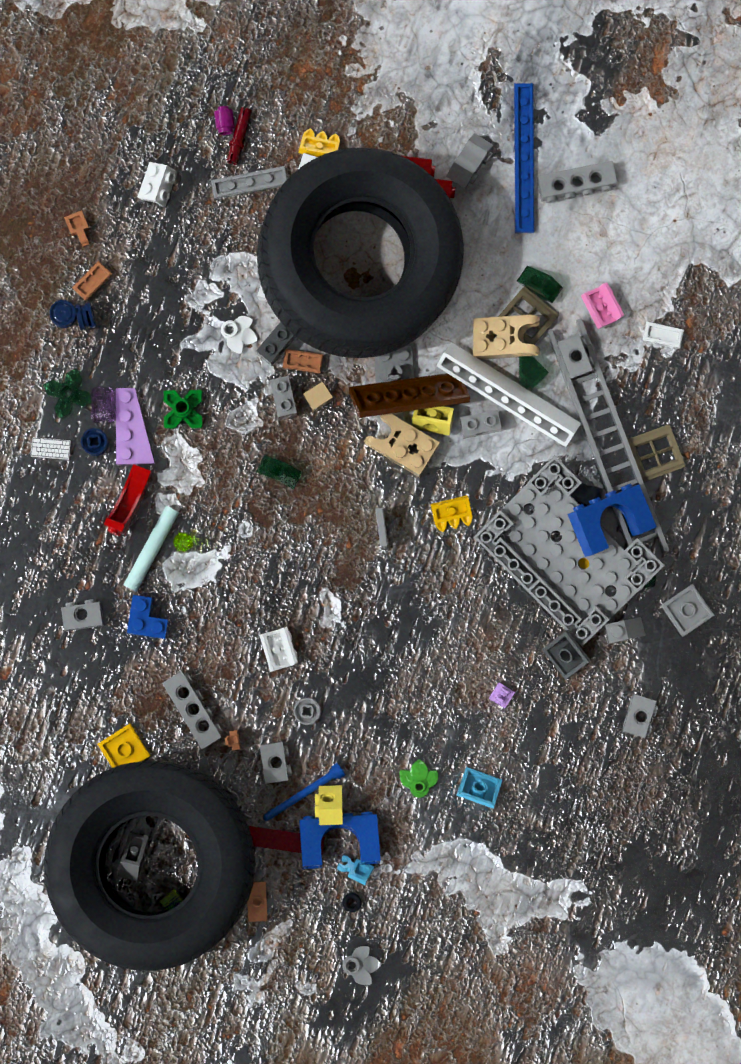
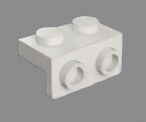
[138,162,177,207]
[259,627,298,672]

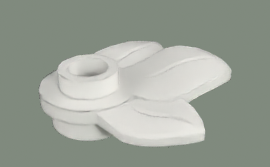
[221,316,257,354]

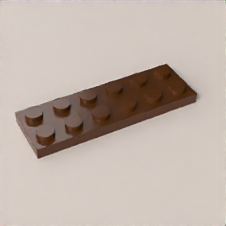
[349,373,470,418]

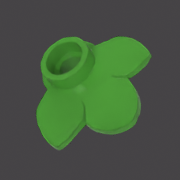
[399,760,438,798]

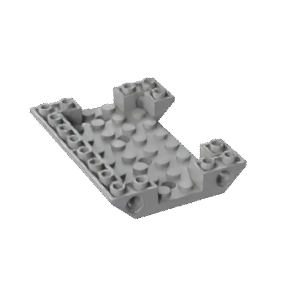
[474,455,665,646]

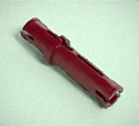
[226,107,252,165]

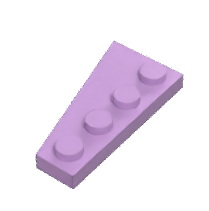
[116,388,155,465]

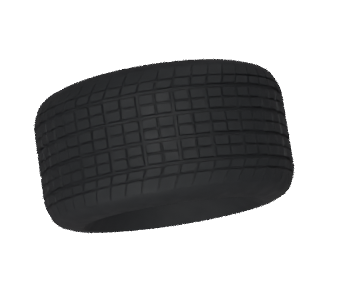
[257,148,464,358]
[44,761,255,971]

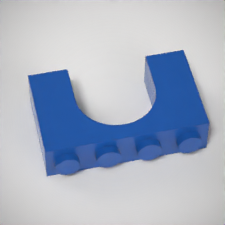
[567,483,657,557]
[299,812,381,869]

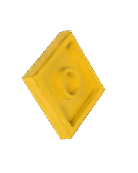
[97,723,151,768]

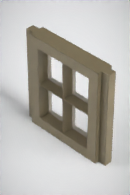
[498,286,559,345]
[627,424,685,482]

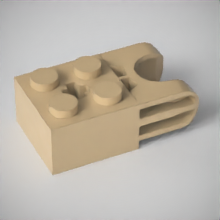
[473,315,540,360]
[364,414,440,478]

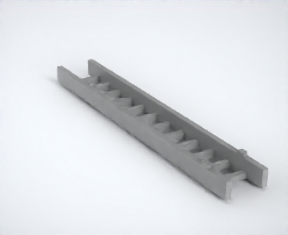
[547,318,669,553]

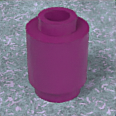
[214,106,235,135]

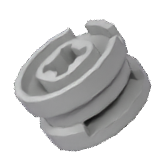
[294,698,321,725]

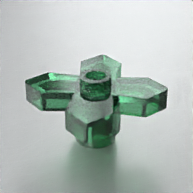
[43,369,94,419]

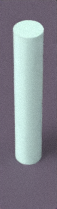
[123,506,179,592]

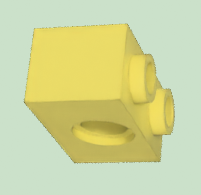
[412,406,454,436]
[315,785,343,825]

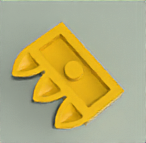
[299,128,340,157]
[430,495,472,532]

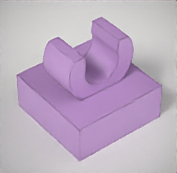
[488,682,515,709]

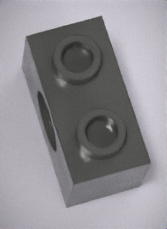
[256,322,296,366]

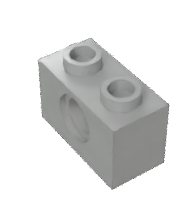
[556,334,594,379]
[270,376,298,420]
[460,410,502,439]
[61,599,104,631]
[621,694,658,738]
[260,742,292,784]

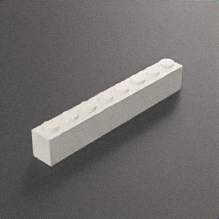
[436,342,581,447]

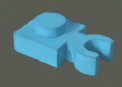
[337,855,374,885]

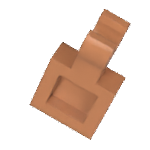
[64,210,90,247]
[224,730,241,751]

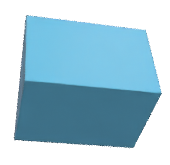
[456,767,502,809]

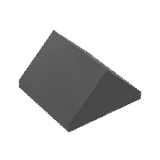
[542,630,591,680]

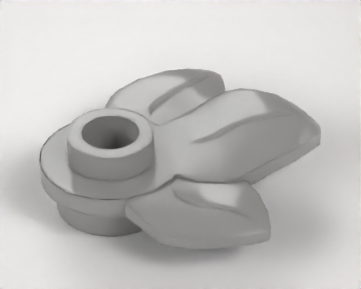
[342,946,381,985]

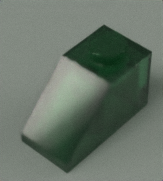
[517,266,563,303]
[518,356,549,391]
[256,455,302,489]

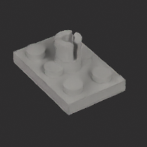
[375,346,414,383]

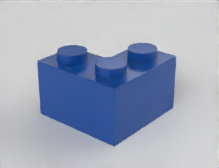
[127,595,170,640]

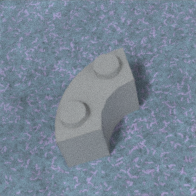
[446,133,493,188]

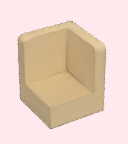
[303,382,333,412]

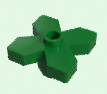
[164,390,203,429]

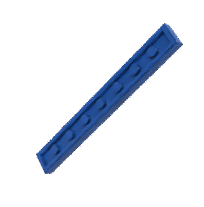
[514,83,534,233]

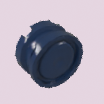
[49,300,77,328]
[75,302,96,331]
[81,428,109,456]

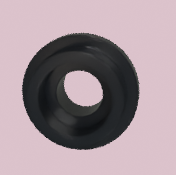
[342,893,362,913]

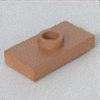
[72,261,113,302]
[283,349,323,374]
[247,882,268,922]

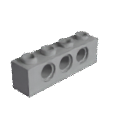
[537,161,617,203]
[162,671,223,750]

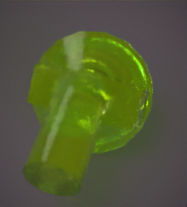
[173,533,193,552]

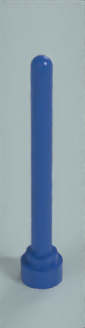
[263,762,346,821]

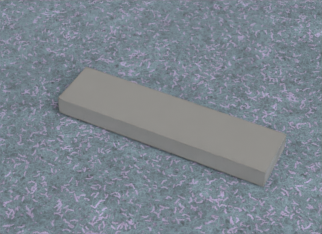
[211,166,287,200]

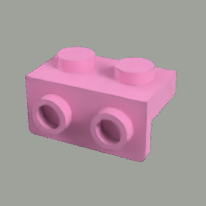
[581,282,624,329]

